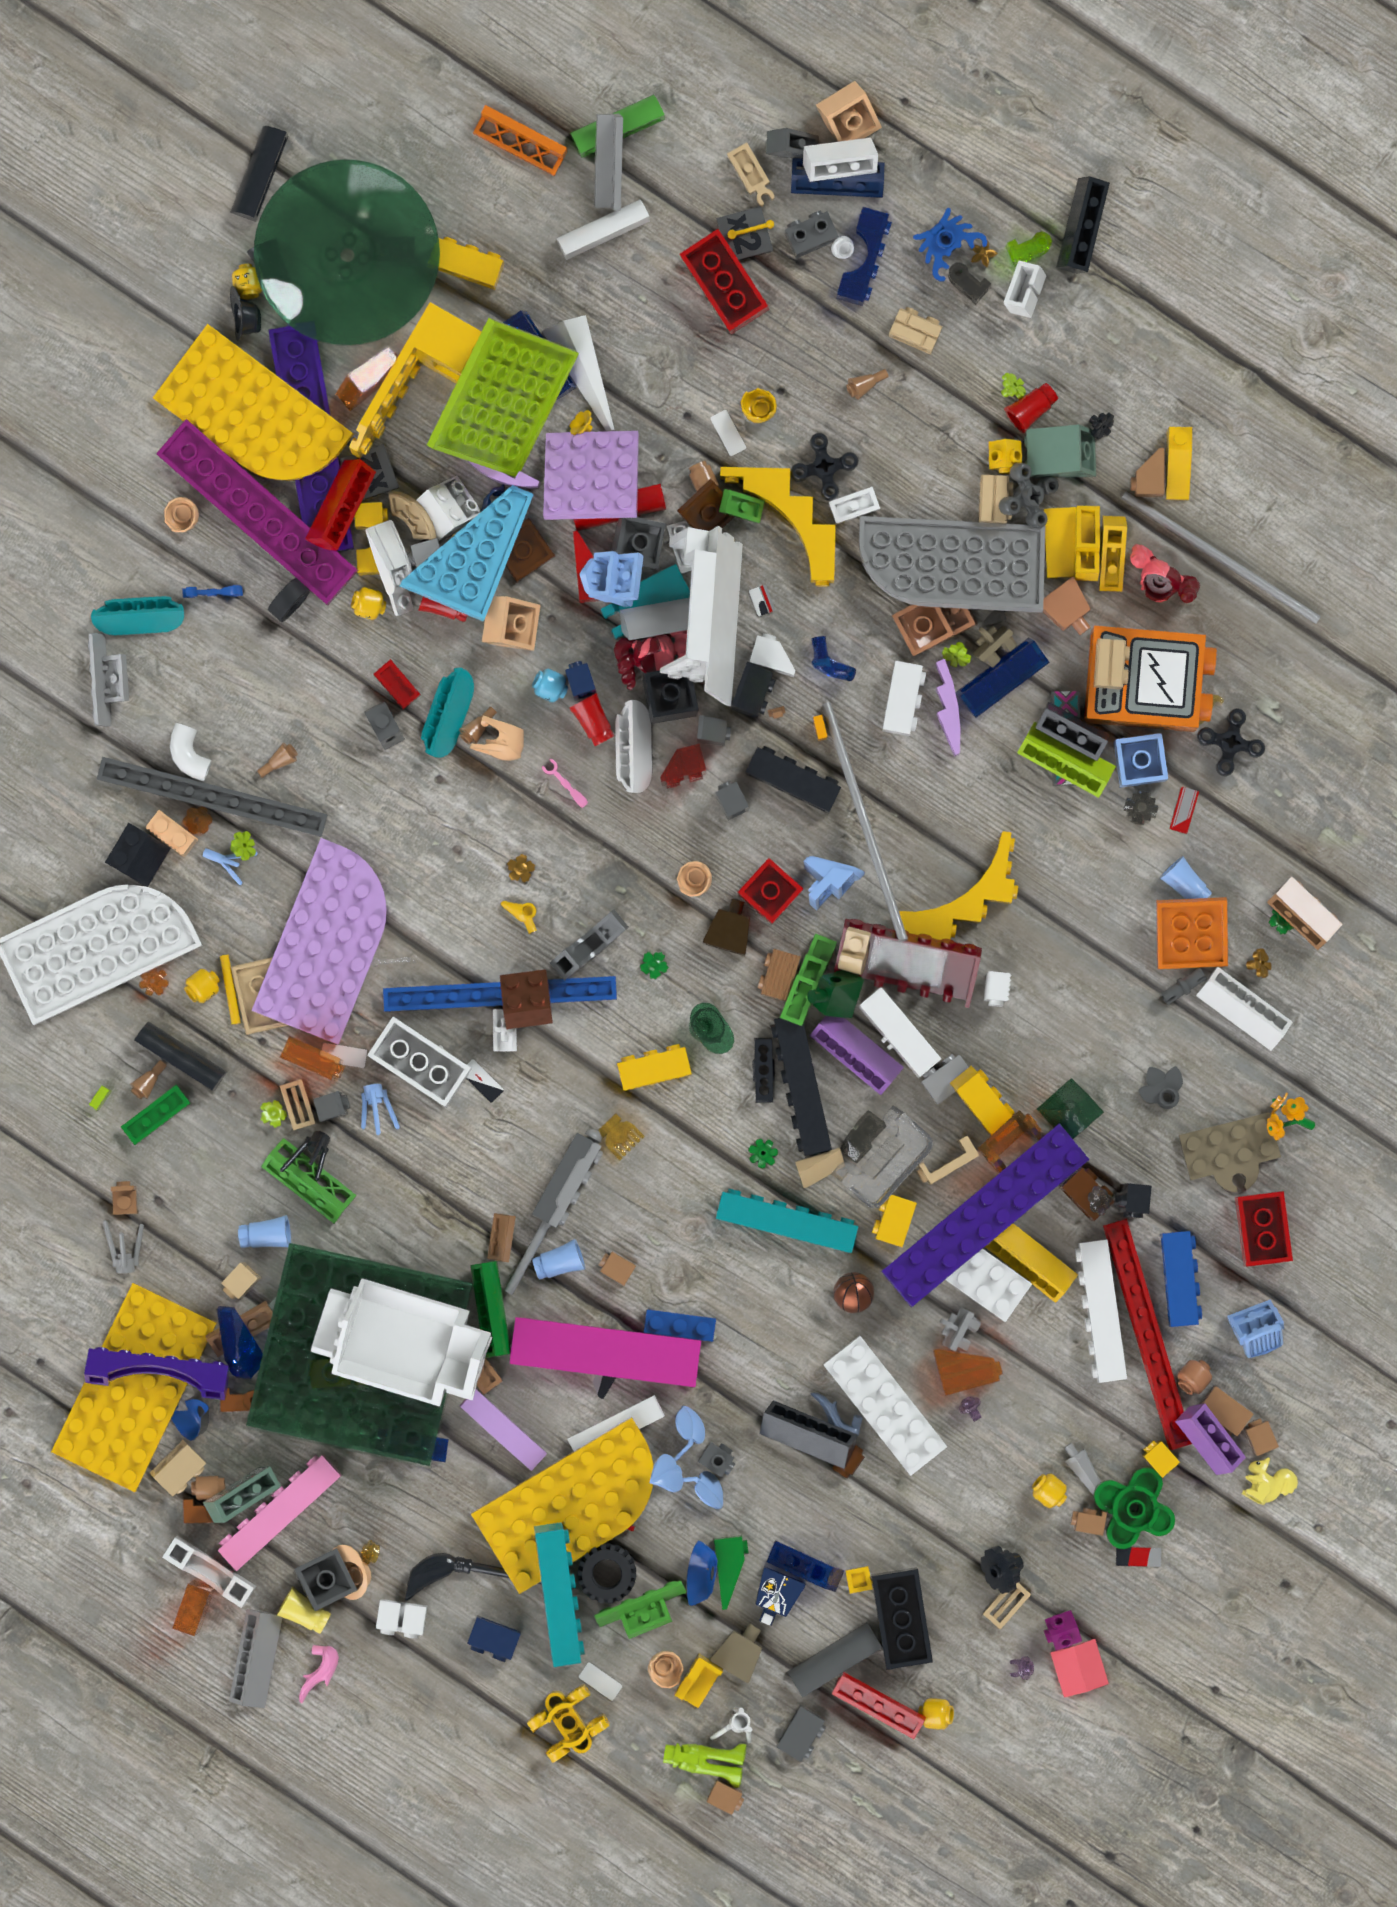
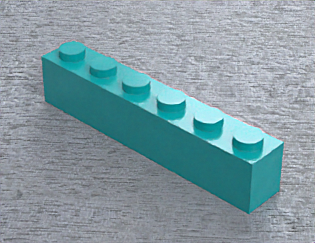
[716,1188,859,1253]
[534,1522,585,1667]

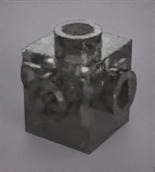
[1123,791,1158,826]

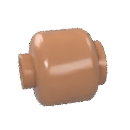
[1177,1360,1212,1395]

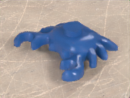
[913,208,987,282]

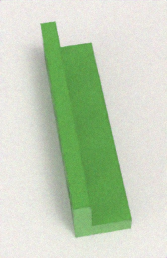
[261,1138,357,1224]

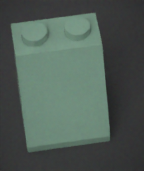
[1024,425,1096,478]

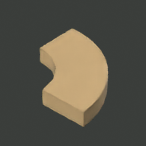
[388,491,436,540]

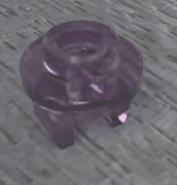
[959,1396,982,1422]
[1010,1656,1034,1680]

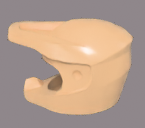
[470,715,524,761]

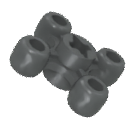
[999,463,1059,528]

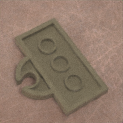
[1178,1112,1281,1192]

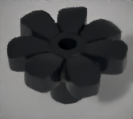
[1089,412,1114,440]

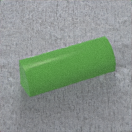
[570,94,665,158]

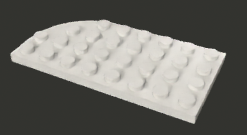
[0,885,203,1026]

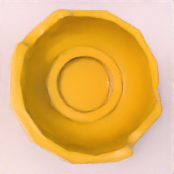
[740,388,777,423]

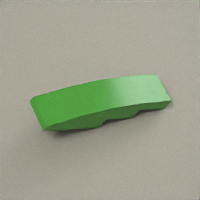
[780,934,837,1026]

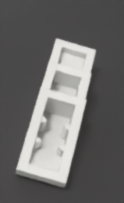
[568,1395,665,1451]

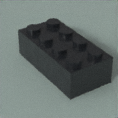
[871,1567,933,1670]

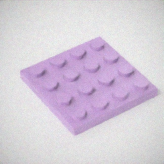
[543,431,639,520]

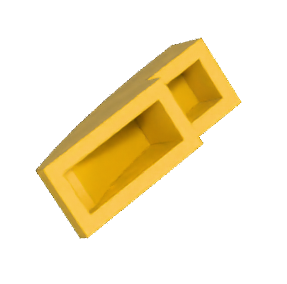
[1075,506,1100,581]

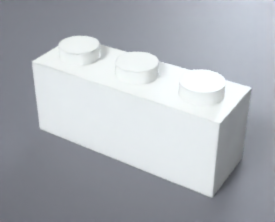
[803,138,878,182]
[882,661,926,736]

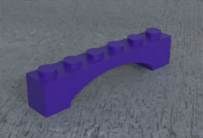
[84,1347,229,1400]

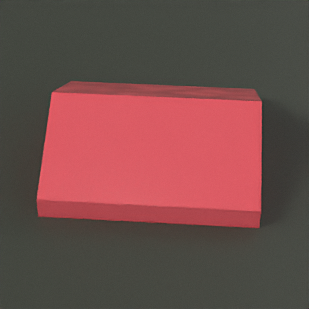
[1050,1639,1109,1698]

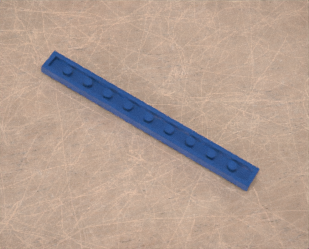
[383,976,617,1012]

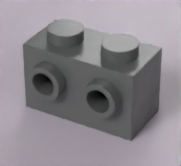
[785,210,839,259]

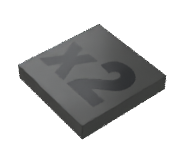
[716,206,773,261]
[340,444,399,501]

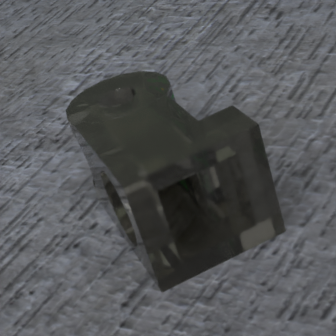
[948,262,992,305]

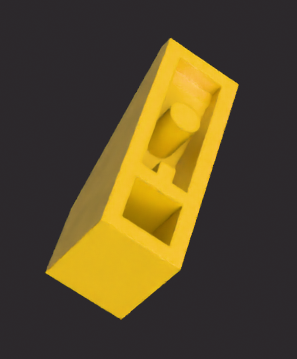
[1166,427,1192,500]
[1099,516,1127,592]

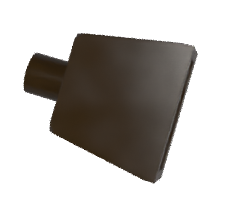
[702,899,750,956]

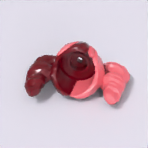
[1130,544,1201,603]
[613,630,687,691]

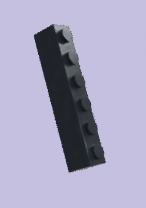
[770,1018,832,1156]

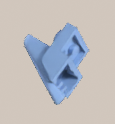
[580,551,643,607]
[803,856,865,911]
[1227,1299,1284,1358]

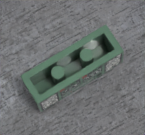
[203,1466,281,1523]

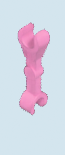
[542,759,588,808]

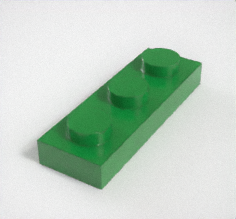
[121,1085,191,1146]

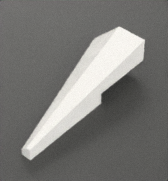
[543,315,615,431]

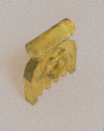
[598,1113,645,1160]

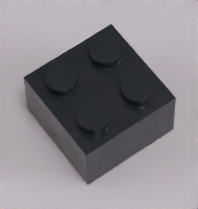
[642,670,699,724]

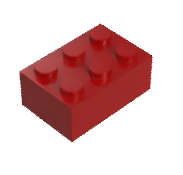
[1235,1191,1293,1267]

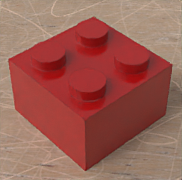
[737,858,803,925]

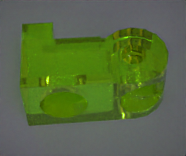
[1006,231,1052,267]

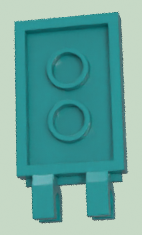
[601,564,690,640]

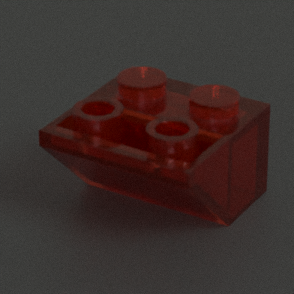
[660,743,707,789]

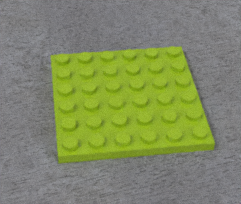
[427,318,579,477]

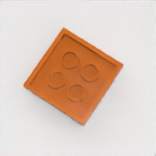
[1156,897,1228,969]

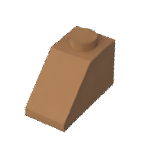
[1130,448,1164,497]

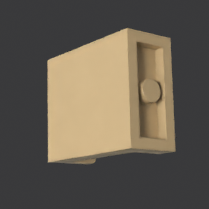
[916,1136,979,1185]

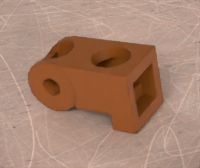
[220,1387,264,1412]
[183,1499,214,1523]

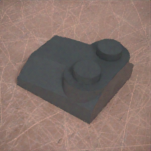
[612,517,667,570]

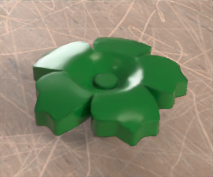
[1268,909,1294,935]
[640,952,669,980]

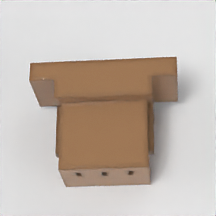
[768,706,786,719]

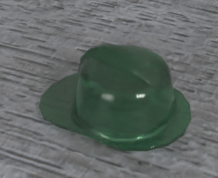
[689,1002,734,1054]

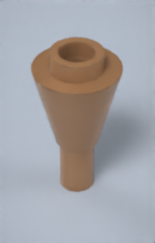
[846,369,889,400]
[459,707,497,745]
[257,743,298,778]
[130,1060,167,1099]

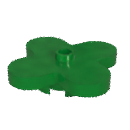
[1094,1467,1175,1549]

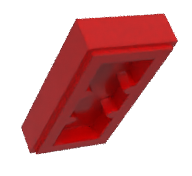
[373,659,421,710]

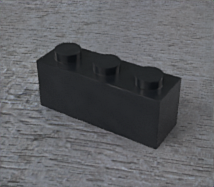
[1035,702,1110,761]

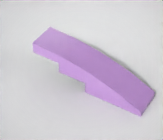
[935,659,961,757]
[459,1389,547,1471]

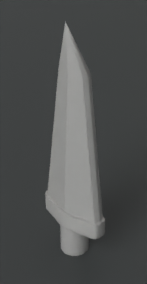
[1064,1443,1101,1495]

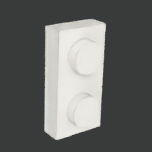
[829,487,880,525]

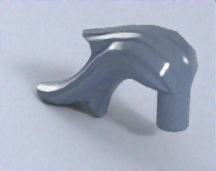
[810,1392,863,1436]

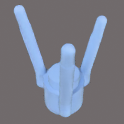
[361,1084,400,1135]

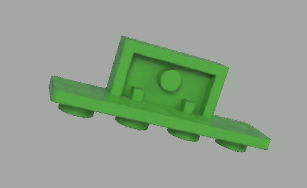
[594,1581,686,1639]

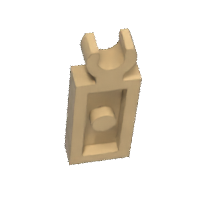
[727,142,774,207]

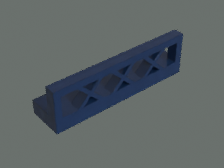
[791,158,885,198]

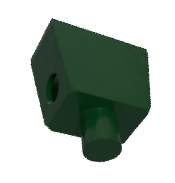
[807,970,864,1018]

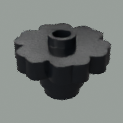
[981,1546,1024,1594]

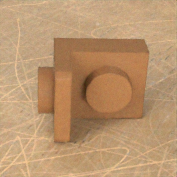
[111,1181,138,1215]

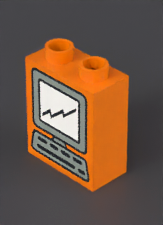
[1084,625,1217,732]

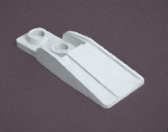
[365,520,413,616]

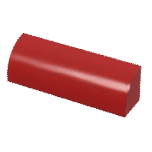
[305,459,376,551]
[573,483,666,531]

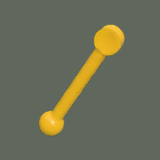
[727,220,774,240]

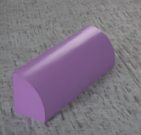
[809,1016,904,1095]

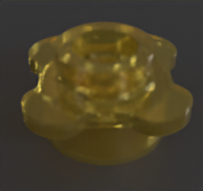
[361,1540,380,1565]

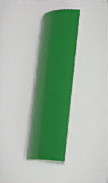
[470,1261,511,1358]

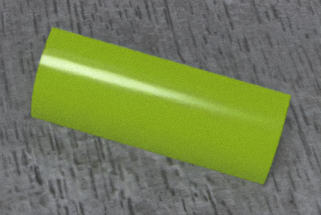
[1017,722,1116,798]

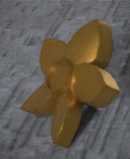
[971,239,998,268]

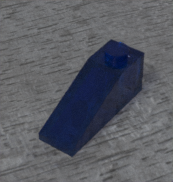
[216,1306,268,1379]
[766,1540,845,1592]

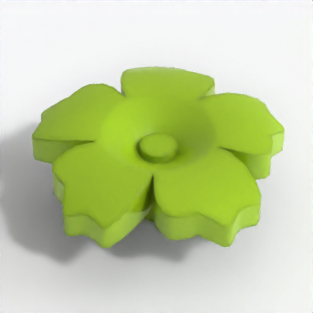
[260,1100,287,1128]

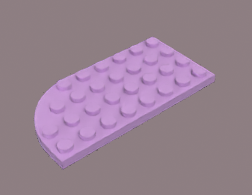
[252,838,387,1045]

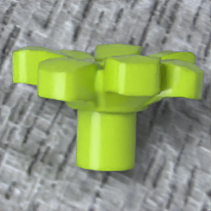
[1001,373,1026,399]
[942,642,971,667]
[230,831,256,861]

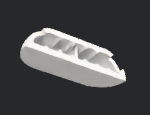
[615,700,652,793]

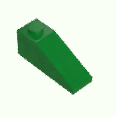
[714,1535,749,1610]

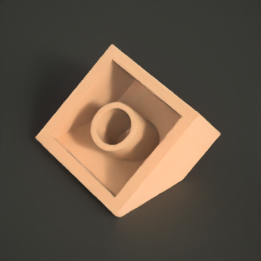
[816,81,882,142]
[482,596,541,651]

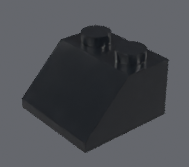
[731,661,776,719]
[105,822,171,887]

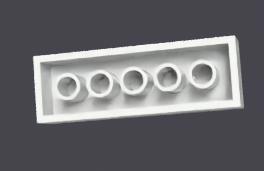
[823,1335,947,1476]

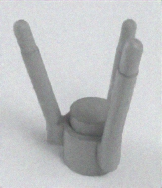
[103,1220,144,1273]

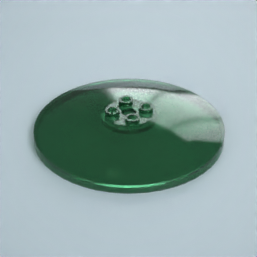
[254,159,440,346]

